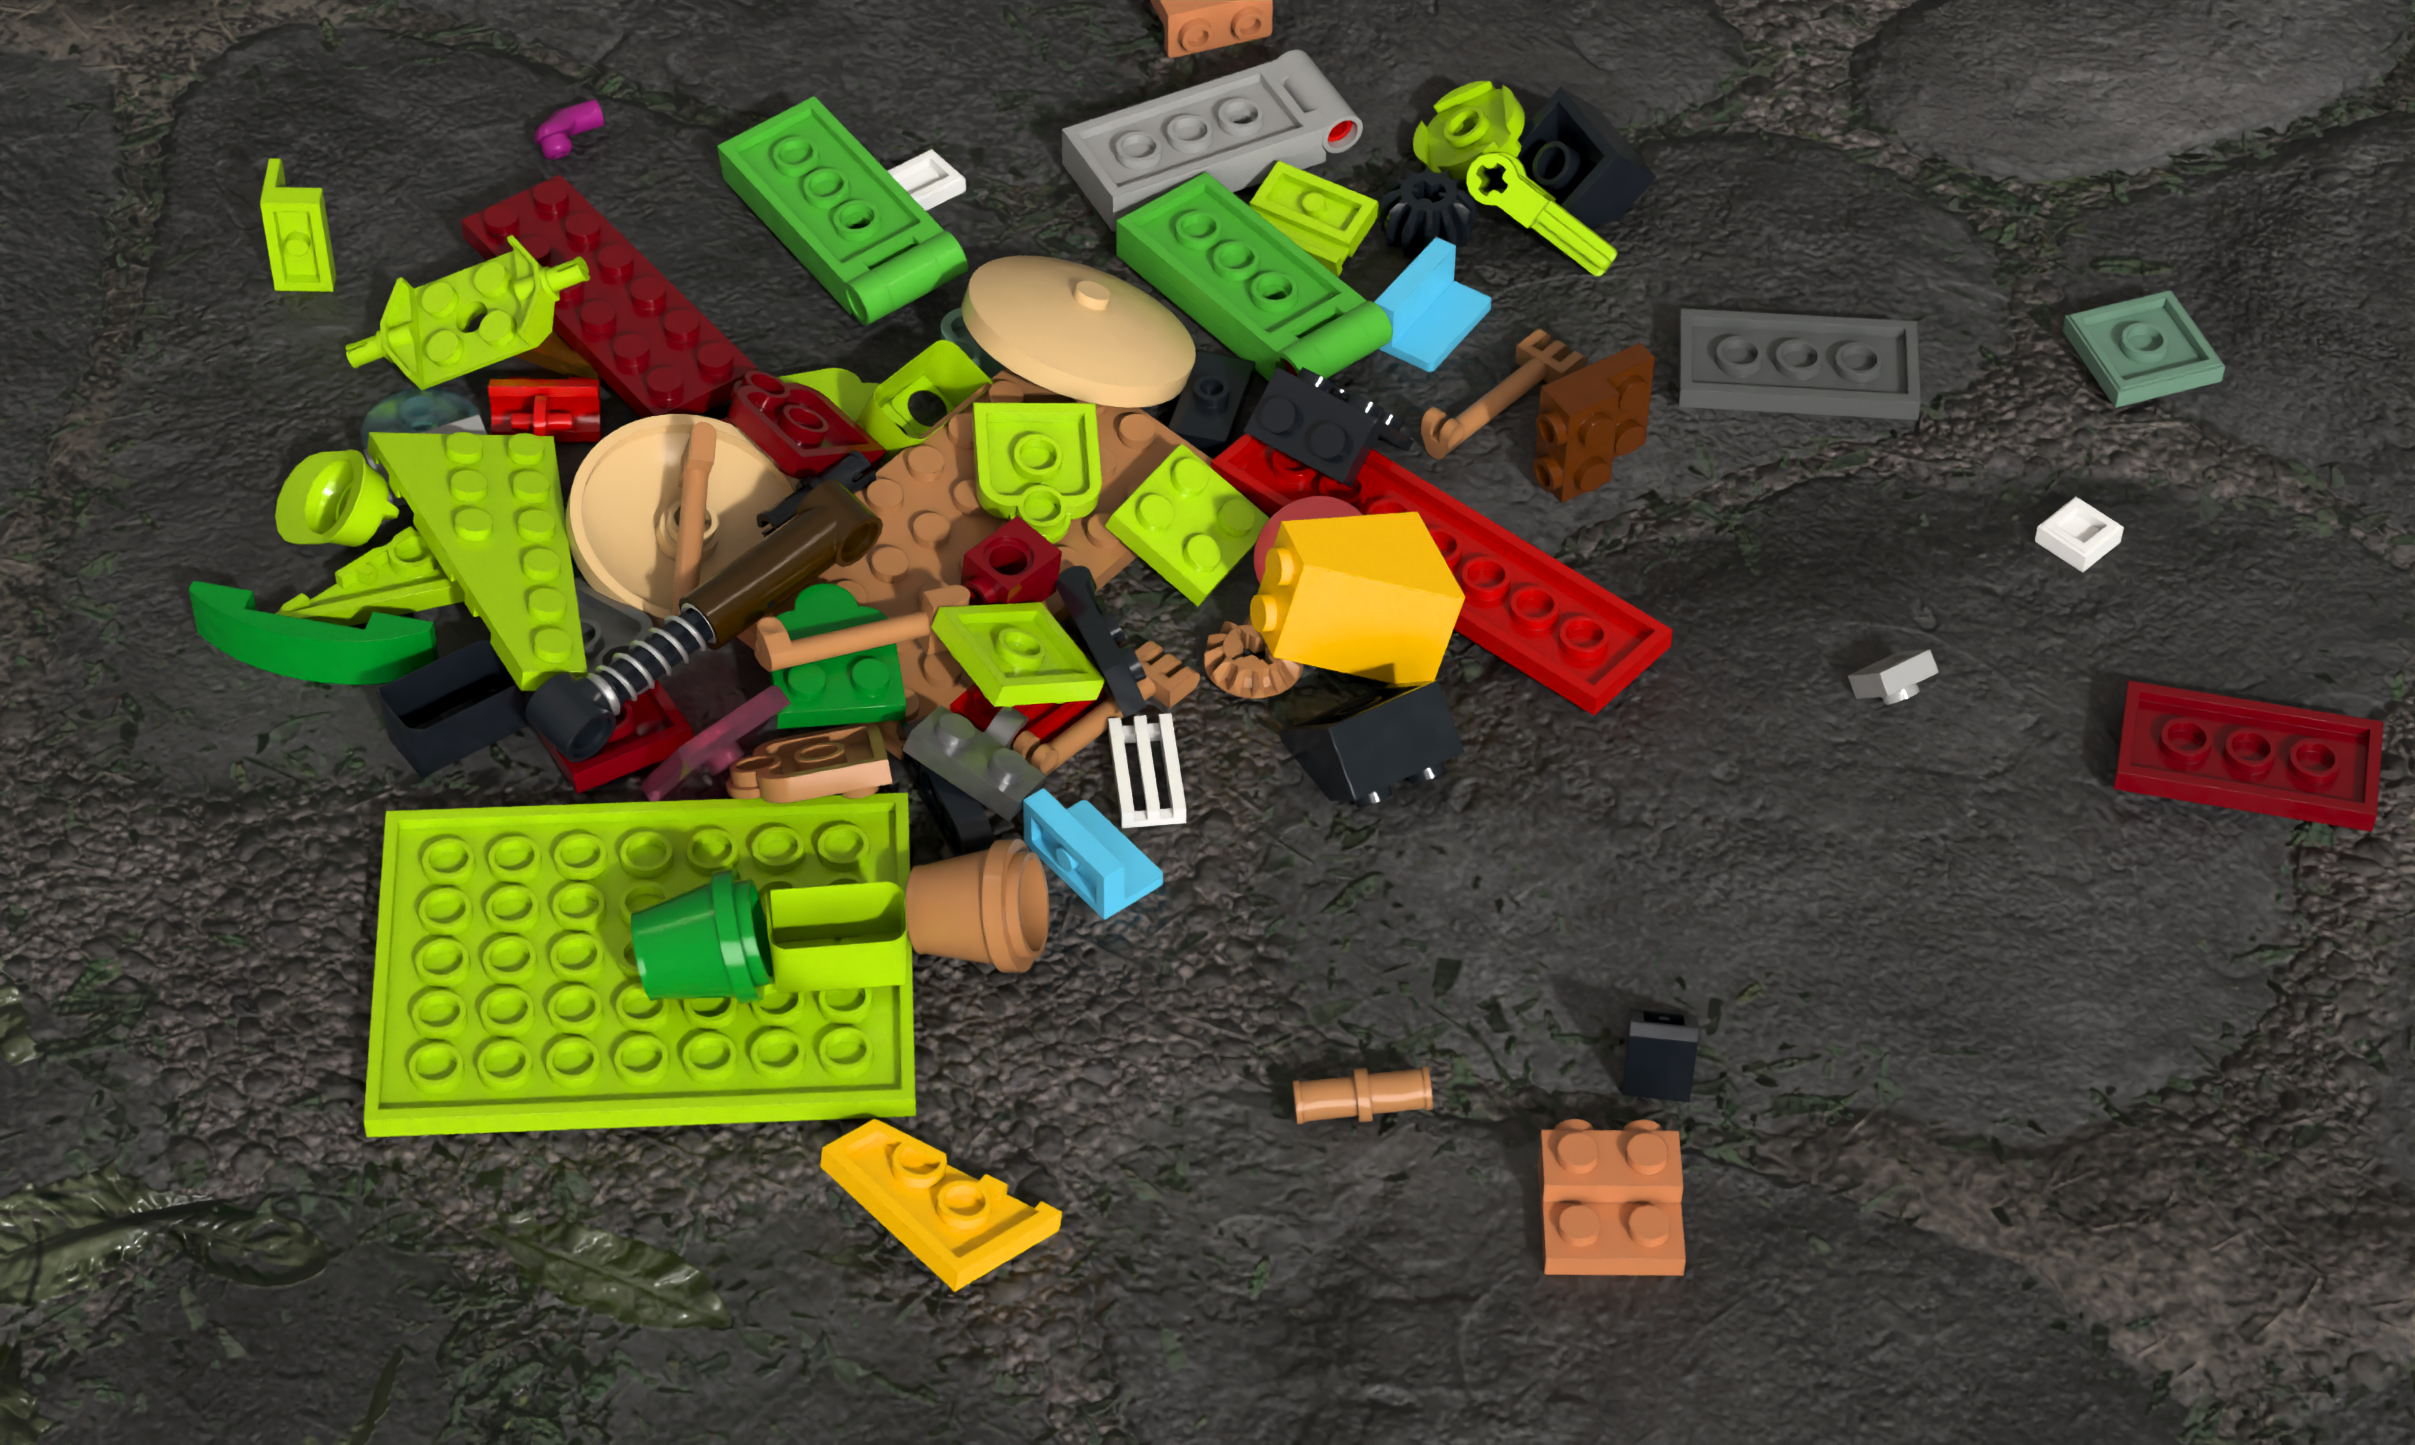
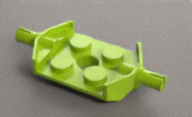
[345,235,590,390]

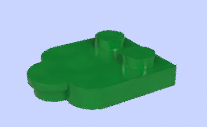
[769,583,906,729]

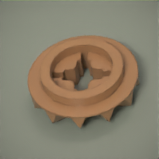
[1204,615,1304,699]

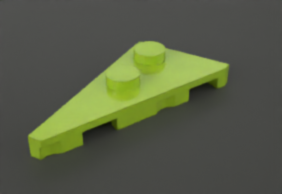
[275,526,465,626]

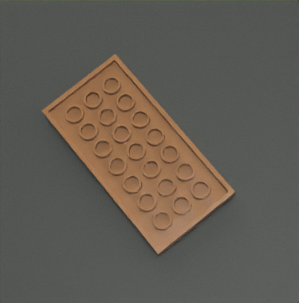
[736,367,1212,760]

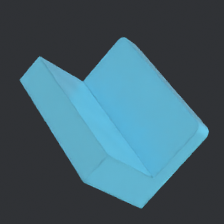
[1374,237,1491,372]
[1023,788,1163,920]

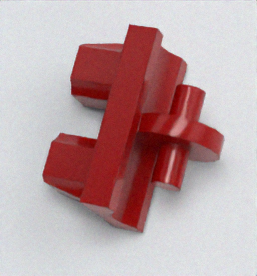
[488,377,602,442]

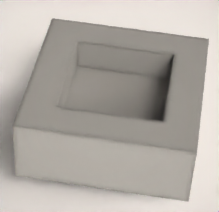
[1848,649,1939,705]

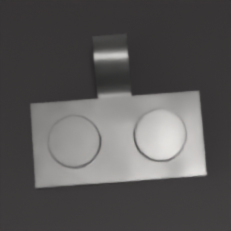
[902,705,1047,821]

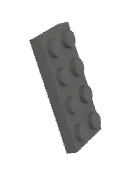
[1679,308,1921,420]

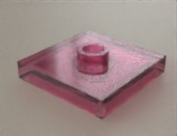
[640,685,791,802]

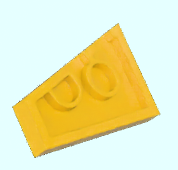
[820,1119,1062,1292]

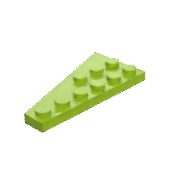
[367,432,587,691]

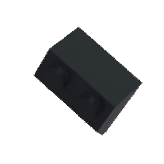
[1486,86,1657,244]
[1278,680,1464,808]

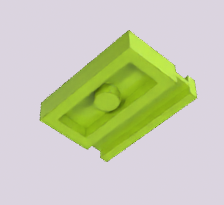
[1249,160,1379,276]

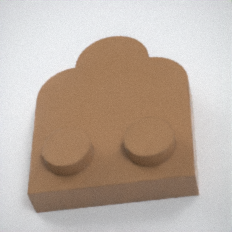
[726,722,892,803]

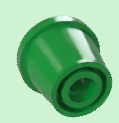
[631,868,774,1004]

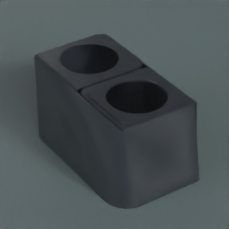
[376,640,527,778]

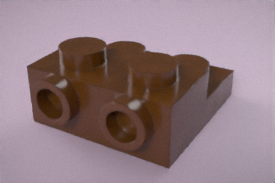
[1532,342,1655,503]

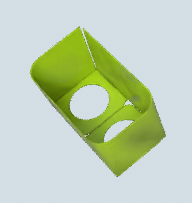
[855,340,994,465]
[765,881,907,994]

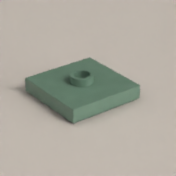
[2062,290,2225,408]

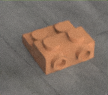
[1538,1119,1686,1276]

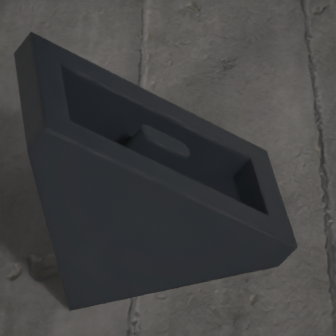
[1622,1008,1699,1102]

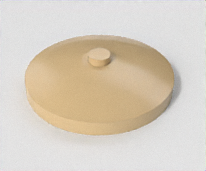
[961,255,1196,408]
[566,414,800,629]

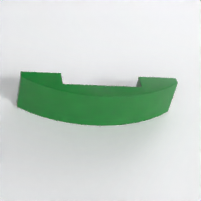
[189,581,439,685]

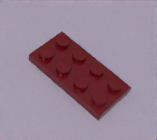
[2113,680,2384,832]

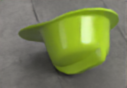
[275,449,399,547]

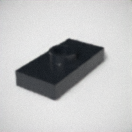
[1168,351,1255,455]

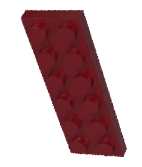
[461,174,758,419]

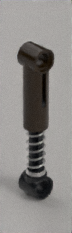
[525,479,883,763]

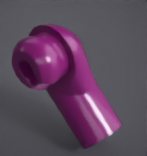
[534,99,604,160]

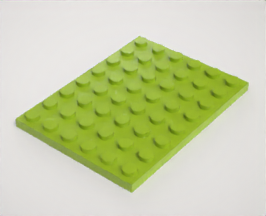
[364,792,916,1137]

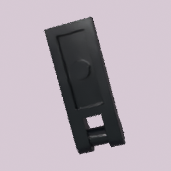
[1055,566,1147,718]

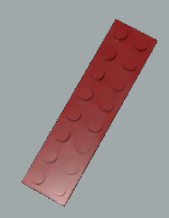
[1210,434,1673,715]

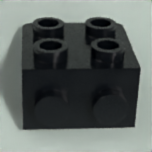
[1243,367,1414,488]

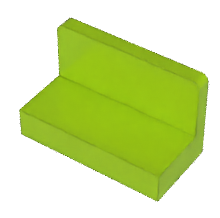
[260,158,336,292]

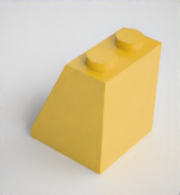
[1250,512,1465,684]

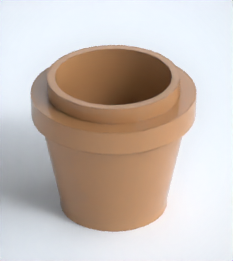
[905,839,1049,973]

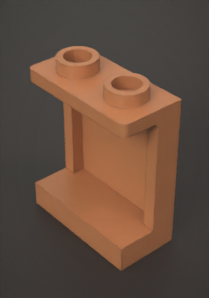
[1150,0,1273,58]

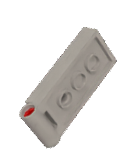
[1062,50,1363,232]

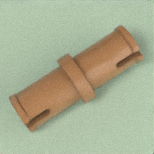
[1292,1066,1433,1124]

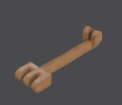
[1421,329,1588,460]
[671,422,717,616]
[754,585,970,672]
[1013,641,1200,776]

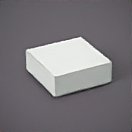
[2035,496,2124,572]

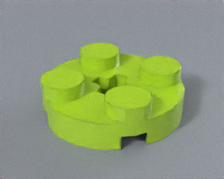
[1413,81,1525,180]

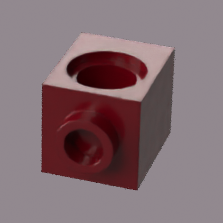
[961,515,1062,606]

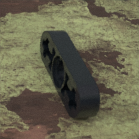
[896,715,994,857]

